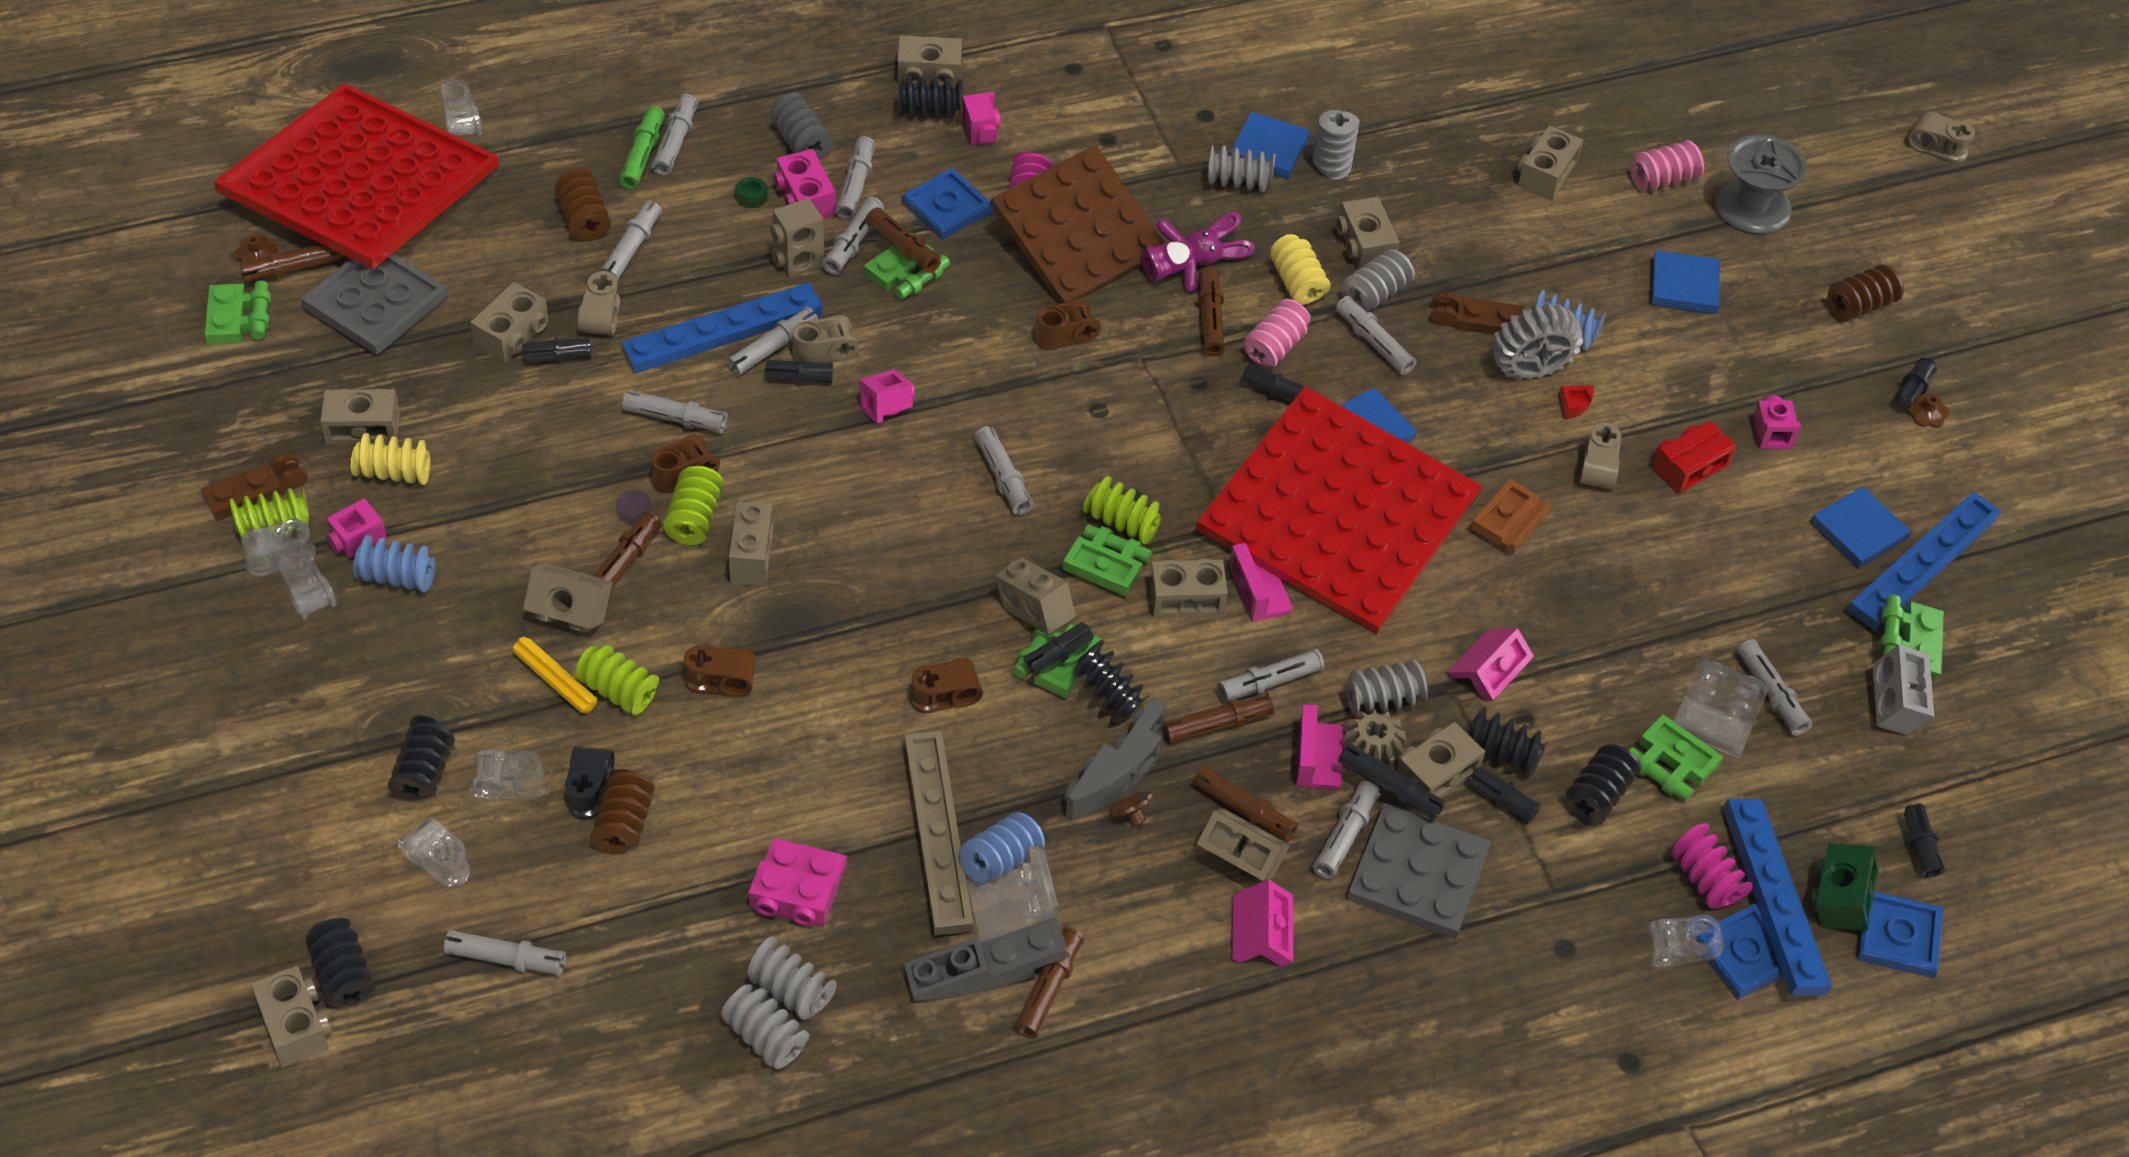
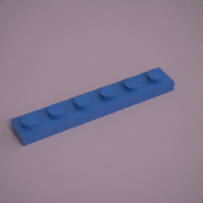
[621,283,823,374]
[1847,491,2002,632]
[1722,799,1832,995]

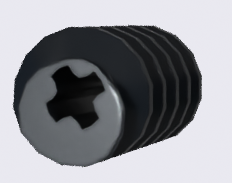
[897,76,963,119]
[1072,639,1150,723]
[1468,706,1548,777]
[387,715,455,800]
[1565,744,1641,826]
[305,918,376,1007]

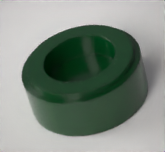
[735,177,768,208]

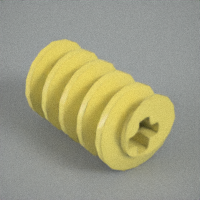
[1269,234,1331,305]
[351,433,431,485]

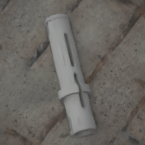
[651,94,699,176]
[835,136,876,220]
[822,197,884,275]
[599,200,662,280]
[1335,296,1417,375]
[726,306,818,377]
[622,389,728,434]
[974,426,1034,515]
[1736,639,1813,736]
[1217,648,1325,704]
[1313,781,1381,879]
[444,929,566,977]

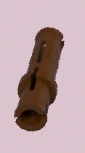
[866,207,941,273]
[239,244,345,284]
[1198,266,1225,356]
[593,511,662,588]
[1163,692,1275,745]
[1192,765,1299,843]
[1013,927,1085,1039]

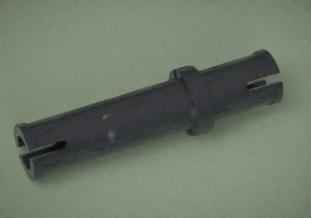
[1338,742,1447,822]

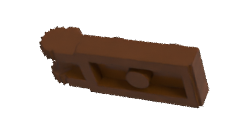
[1431,291,1525,335]
[201,452,308,521]

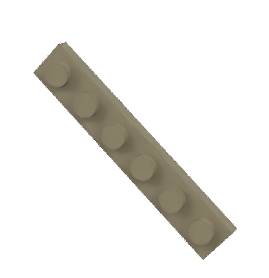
[904,731,973,936]

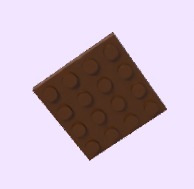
[989,145,1166,304]

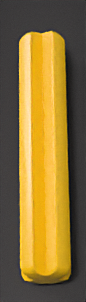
[512,637,597,714]

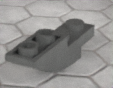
[1064,697,1167,821]
[904,916,1070,1000]

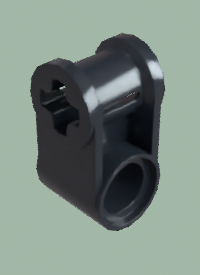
[565,746,615,820]

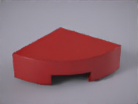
[1559,385,1594,419]

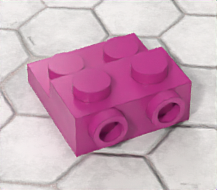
[749,837,847,928]

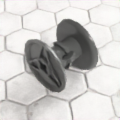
[1713,134,1807,234]

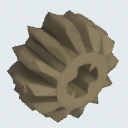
[1342,707,1406,767]

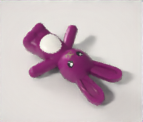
[1140,212,1255,293]

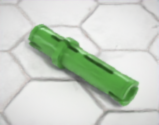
[618,106,665,190]

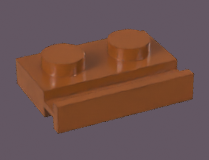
[1470,479,1552,554]

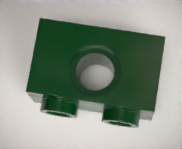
[1812,843,1879,931]

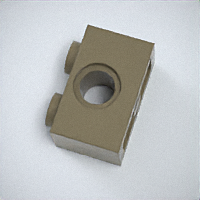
[897,35,962,87]
[1336,196,1400,269]
[320,389,400,444]
[523,563,612,632]
[1397,722,1485,798]

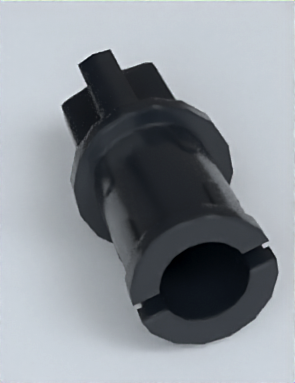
[522,336,591,364]
[1895,357,1937,410]
[765,358,833,385]
[1242,363,1310,402]
[1023,622,1094,676]
[1468,767,1541,824]
[1904,803,1945,878]

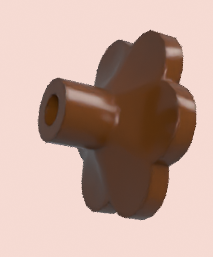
[234,235,278,263]
[1906,394,1950,428]
[1108,791,1153,826]

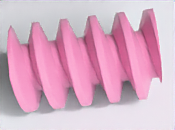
[1631,140,1705,192]
[1244,299,1311,370]

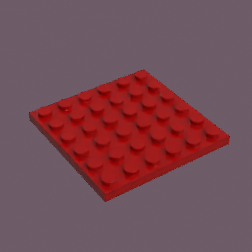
[214,83,499,269]
[1196,386,1482,635]

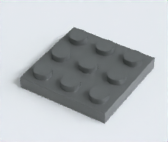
[301,254,448,355]
[1347,803,1492,939]

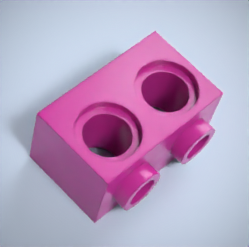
[773,149,836,218]

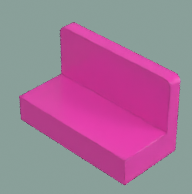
[1229,543,1292,622]
[1448,628,1534,701]
[1296,704,1344,790]
[1232,879,1293,967]

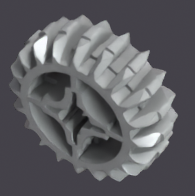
[1492,302,1583,381]

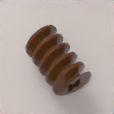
[554,168,611,241]
[1827,264,1904,323]
[590,769,655,854]

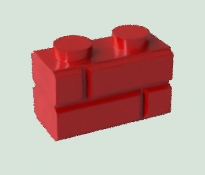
[1652,421,1736,494]

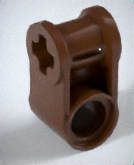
[1034,298,1101,350]
[651,434,720,493]
[684,645,756,697]
[910,658,984,714]

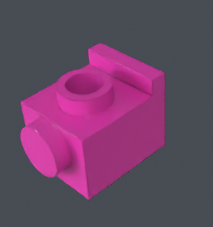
[962,92,1001,145]
[859,369,915,424]
[1752,395,1801,449]
[326,498,388,559]

